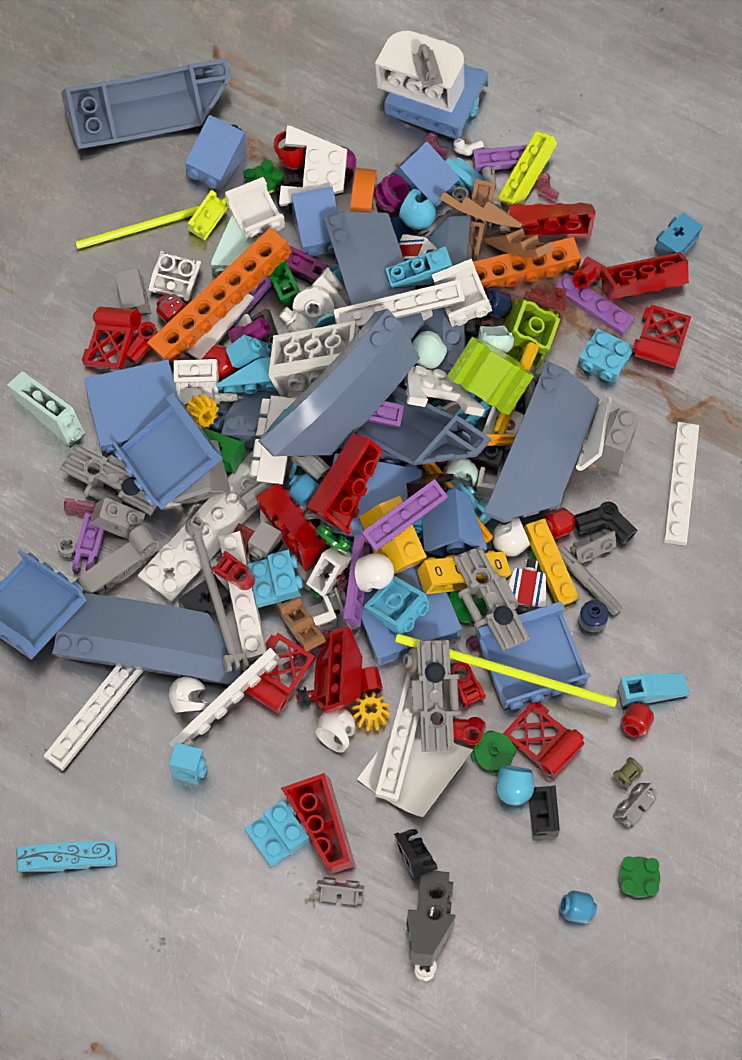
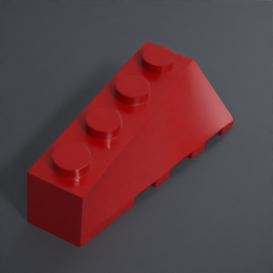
[508,202,596,237]
[601,252,689,300]
[306,433,383,535]
[256,483,328,572]
[281,773,356,873]

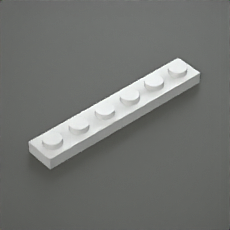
[333,280,465,327]
[664,422,699,546]
[219,531,267,661]
[169,648,280,748]
[44,666,144,771]
[375,673,420,802]

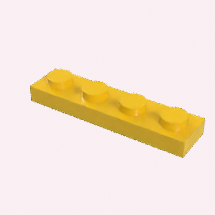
[523,519,580,606]

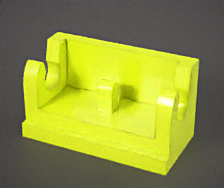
[188,190,228,241]

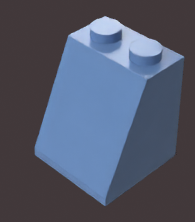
[185,115,247,191]
[389,142,460,207]
[291,186,338,258]
[422,488,487,559]

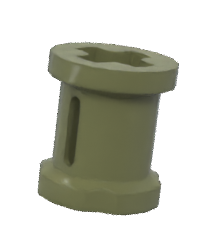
[613,757,644,788]

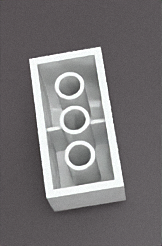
[375,31,465,112]

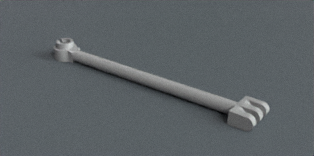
[185,517,249,672]

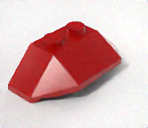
[313,626,363,713]

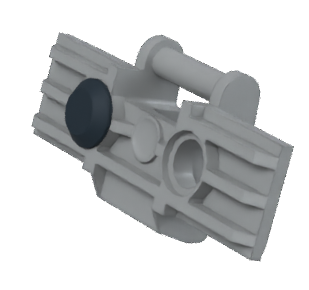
[60,444,157,516]
[453,546,530,652]
[409,640,461,752]

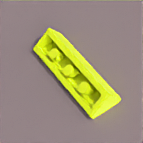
[498,131,557,207]

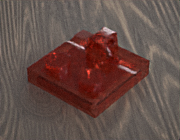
[524,287,568,311]

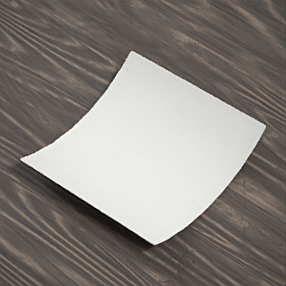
[357,722,473,817]

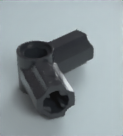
[574,501,638,544]

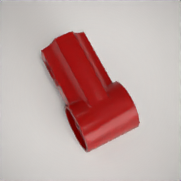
[572,256,606,290]
[126,321,158,365]
[439,717,486,745]

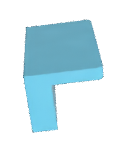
[445,158,483,198]

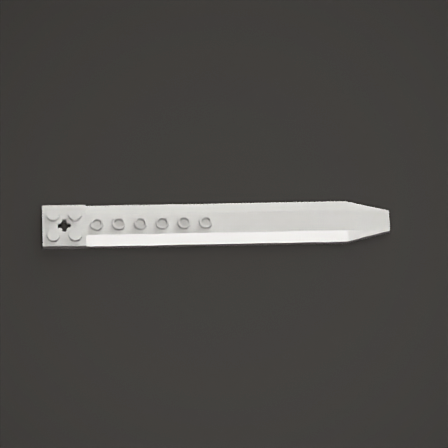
[138,451,293,604]

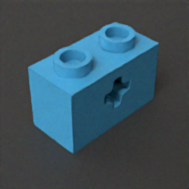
[655,212,703,256]

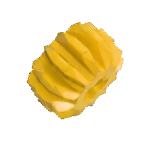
[186,394,219,430]
[351,692,390,732]

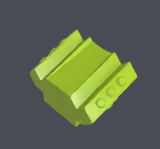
[503,297,560,370]
[447,336,534,415]

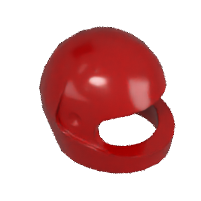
[274,131,307,170]
[201,344,238,382]

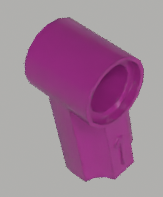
[228,317,272,344]

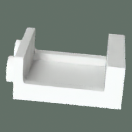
[225,177,285,242]
[432,259,492,327]

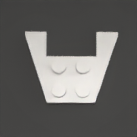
[279,125,347,206]
[404,366,485,416]

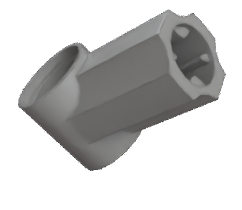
[290,455,331,482]
[237,479,283,511]

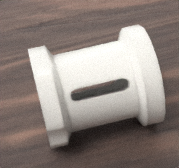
[414,961,437,981]

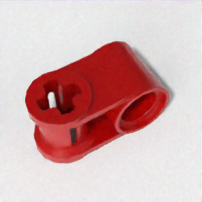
[211,551,255,590]
[451,662,485,709]

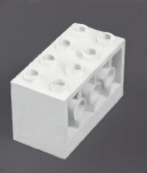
[268,321,360,399]

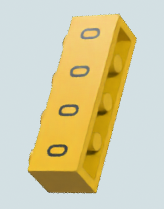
[417,551,512,594]

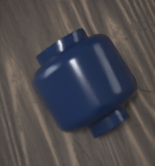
[485,287,513,318]
[579,600,609,633]

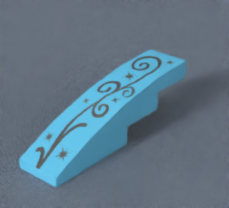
[16,841,116,872]

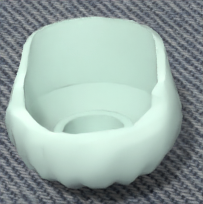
[478,326,514,353]
[412,331,447,370]
[442,458,479,488]

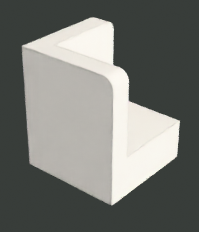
[476,467,498,499]
[307,595,337,631]

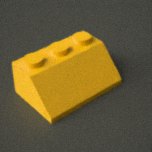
[359,496,427,575]

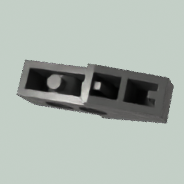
[406,870,456,967]

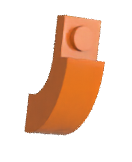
[350,168,378,212]

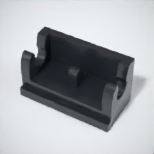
[406,473,454,498]
[529,785,560,838]
[394,829,438,878]

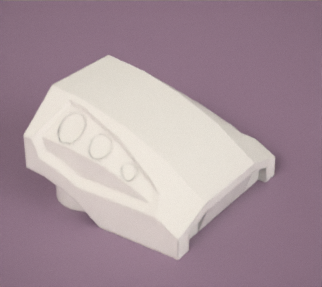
[148,251,202,302]

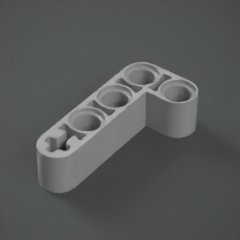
[76,525,159,595]

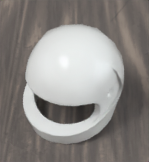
[492,517,530,556]
[355,553,394,592]
[168,676,211,713]
[316,708,356,752]

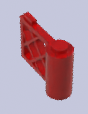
[632,304,692,368]
[82,307,141,370]
[244,633,316,713]
[502,702,584,778]

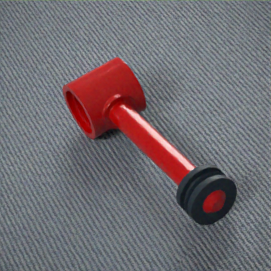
[296,666,383,706]

